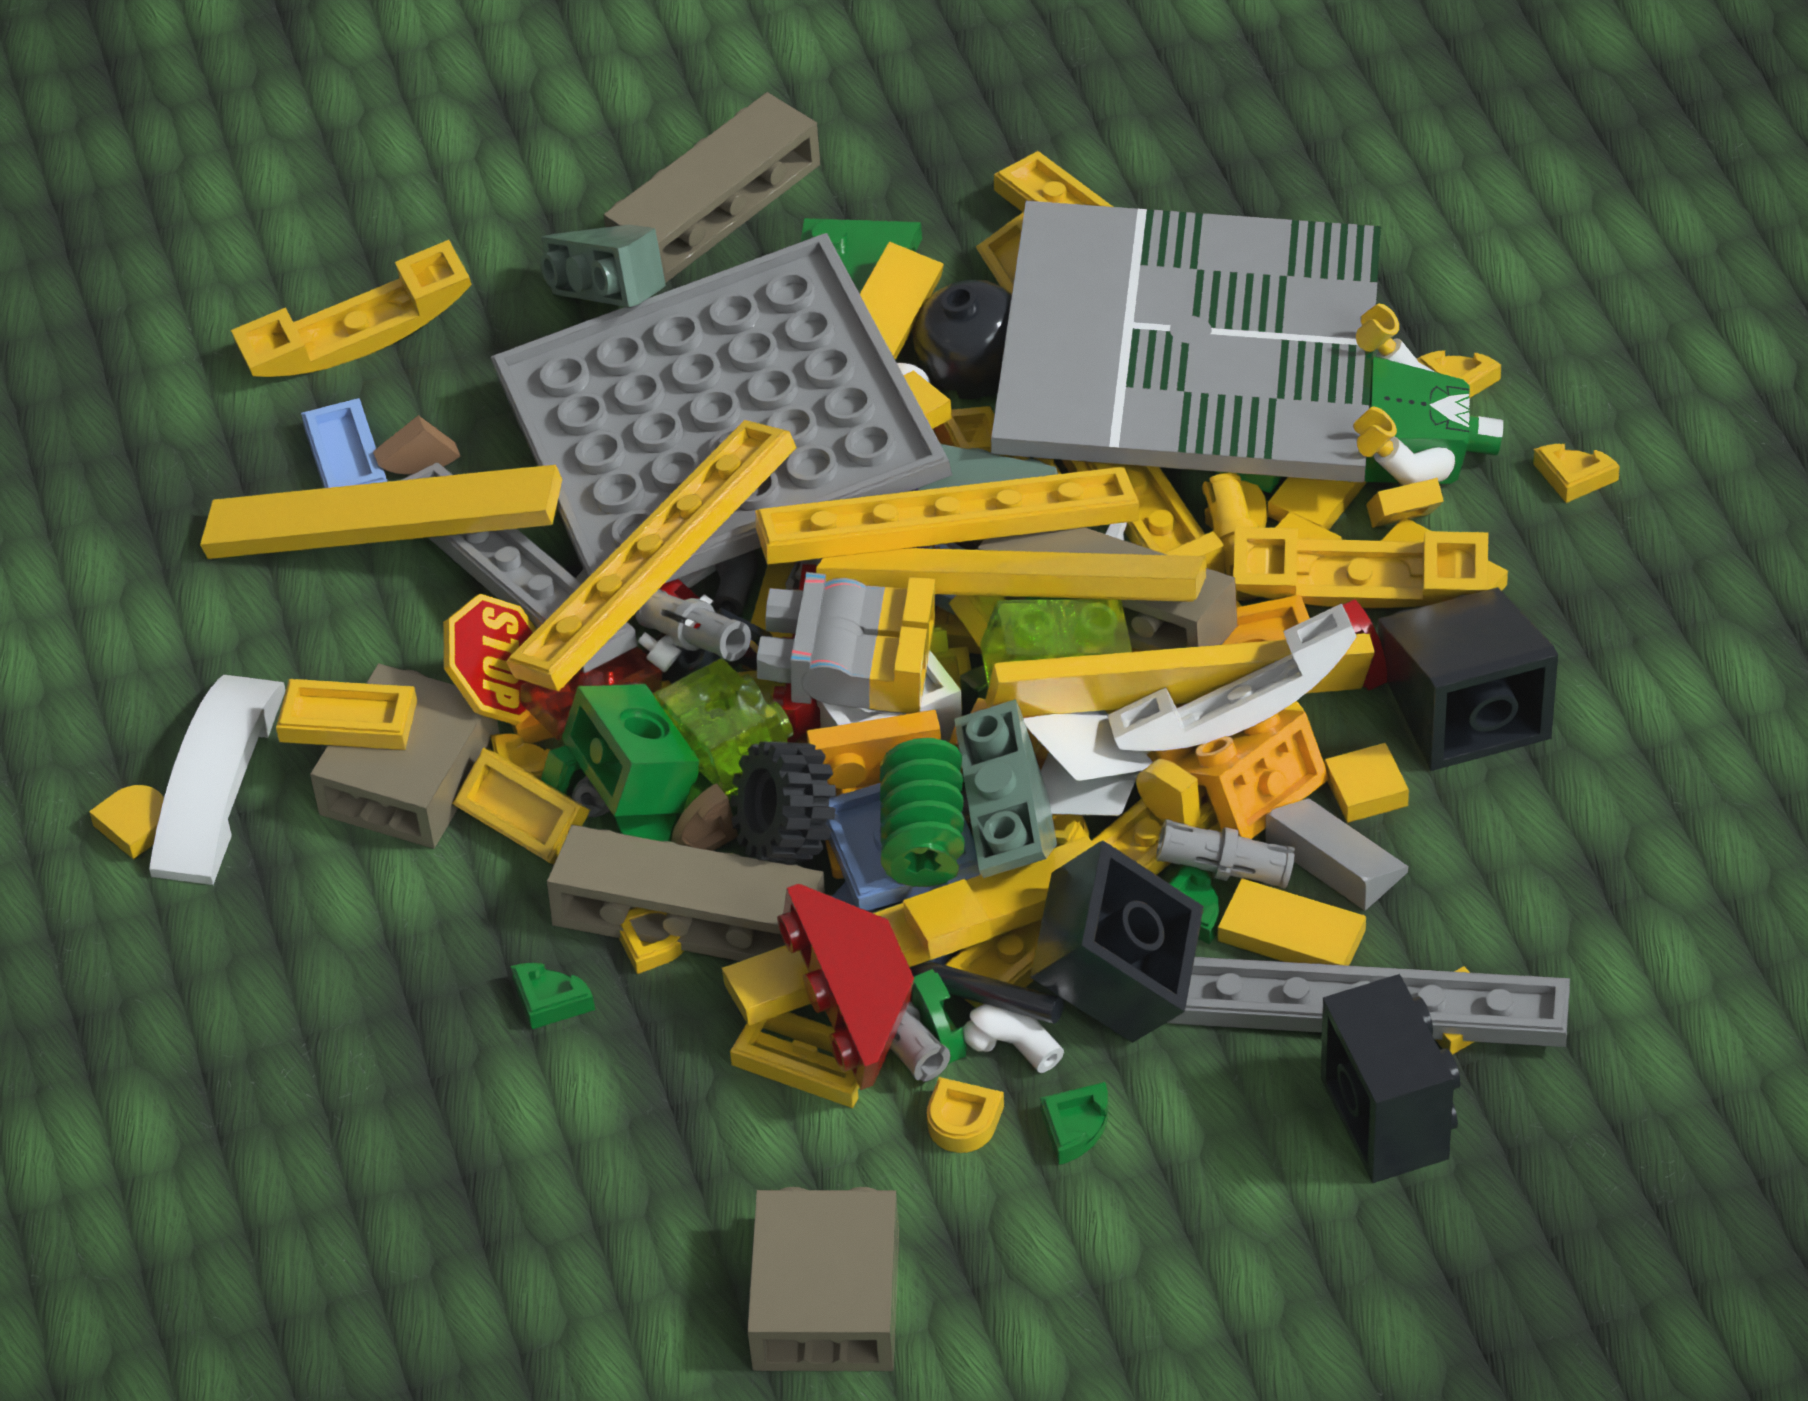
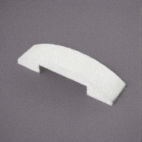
[1108,603,1357,751]
[149,675,286,885]

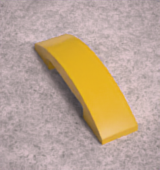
[231,240,472,377]
[1233,527,1488,608]

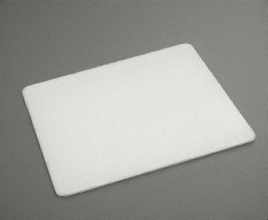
[1023,710,1153,781]
[1041,751,1148,816]

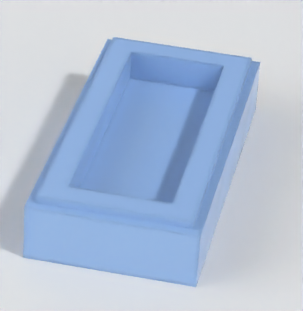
[301,398,387,488]

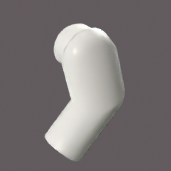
[963,1004,1064,1073]

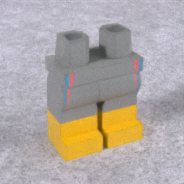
[757,572,935,714]

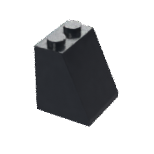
[1378,587,1558,771]

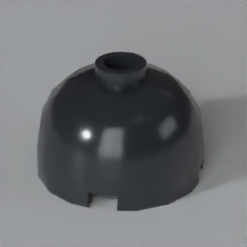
[912,279,1012,399]

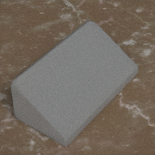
[1266,798,1408,911]

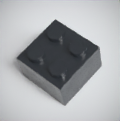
[1030,840,1204,1043]
[1321,974,1461,1183]

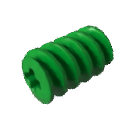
[879,738,965,887]

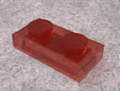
[521,646,662,740]

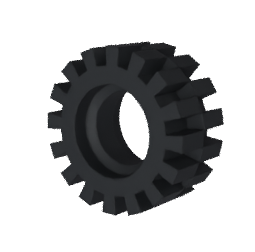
[730,741,836,861]

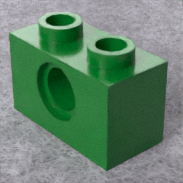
[561,684,700,816]

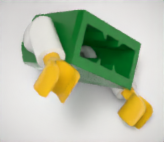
[1353,304,1503,486]

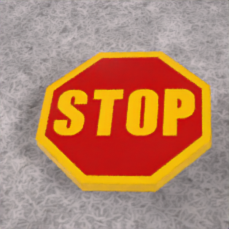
[443,594,552,725]

